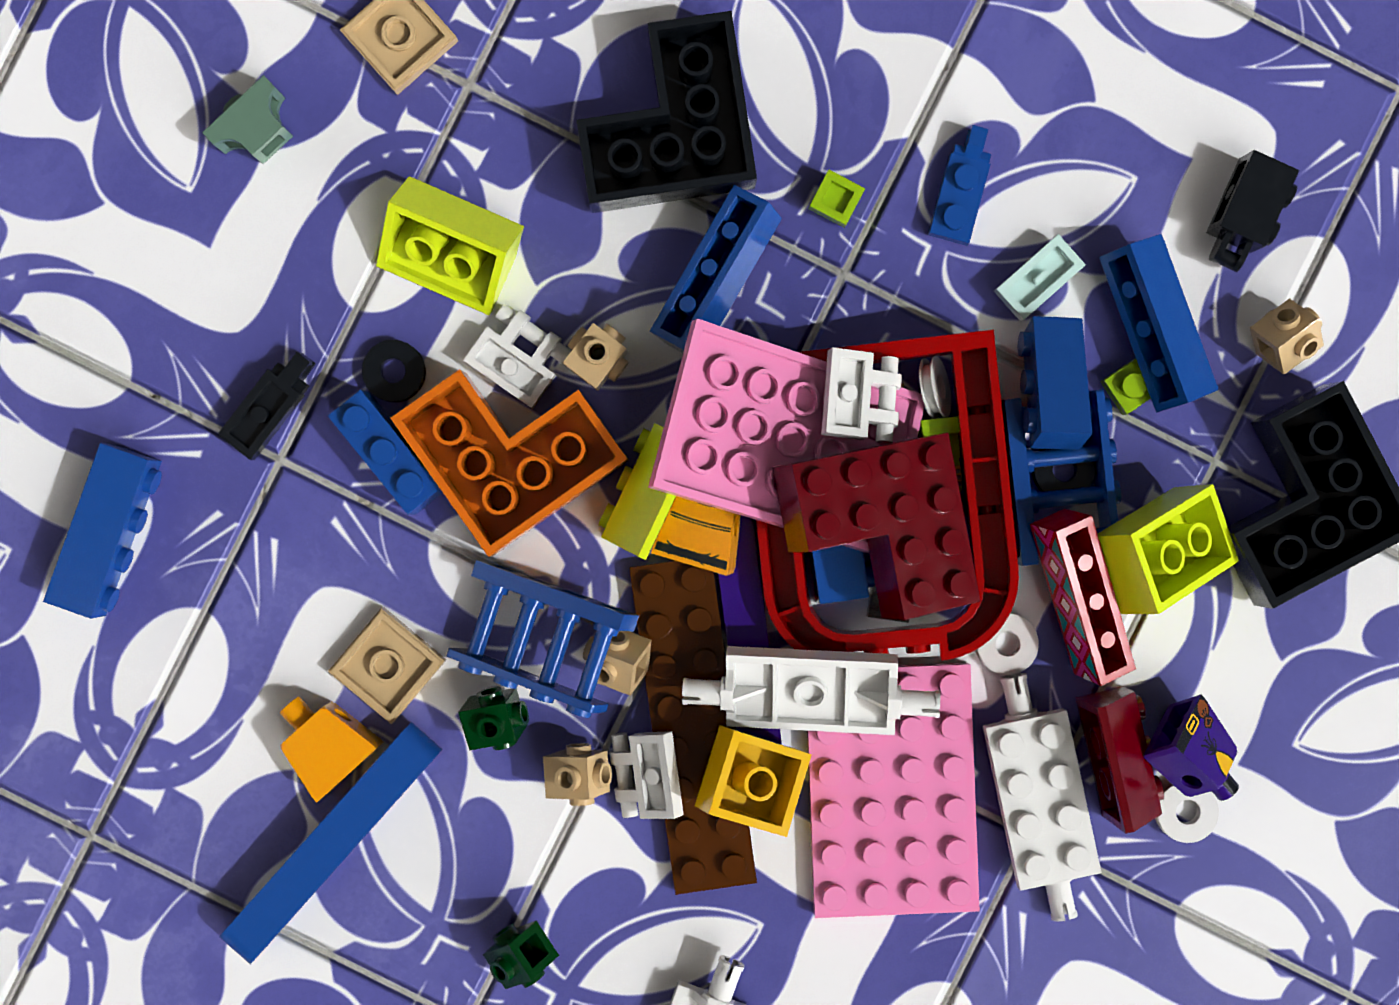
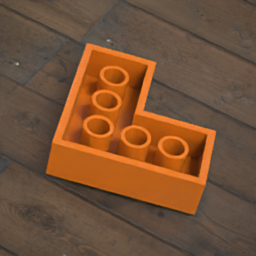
[390,369,629,557]

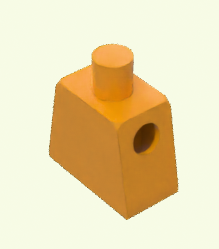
[280,696,384,803]

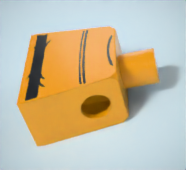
[651,496,741,576]

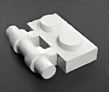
[463,304,572,409]
[821,347,902,444]
[609,731,684,819]

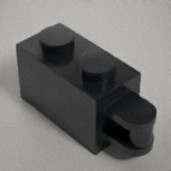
[1206,150,1300,272]

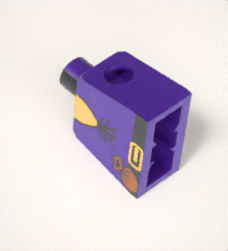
[1143,694,1239,801]

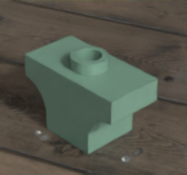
[202,75,293,164]

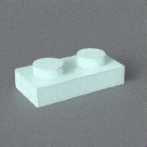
[994,234,1086,322]

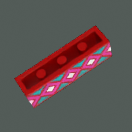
[1030,508,1136,686]

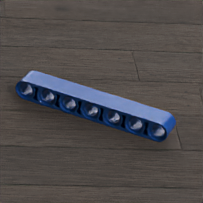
[219,722,443,964]

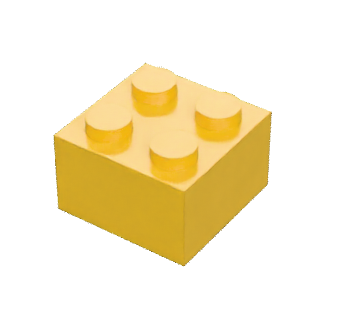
[695,725,812,837]

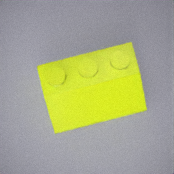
[376,176,524,316]
[598,423,676,560]

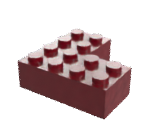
[772,433,981,620]

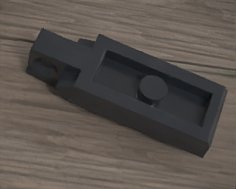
[218,352,316,460]

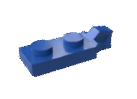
[927,125,991,246]

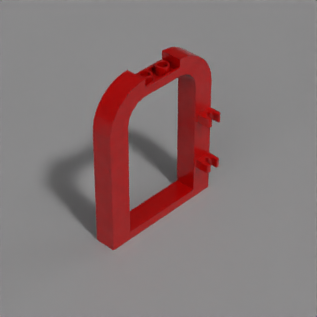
[756,330,1019,661]

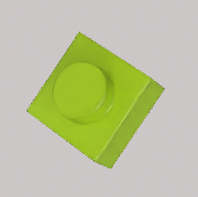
[808,170,865,228]
[1100,358,1151,415]

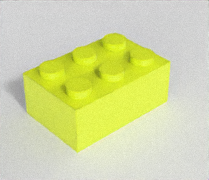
[1098,484,1239,614]

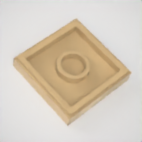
[340,0,458,95]
[328,607,447,724]

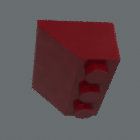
[1075,686,1164,834]

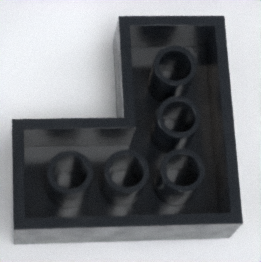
[576,11,757,213]
[1228,381,1399,609]

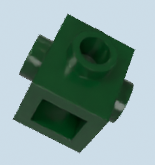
[458,686,529,751]
[483,920,559,989]

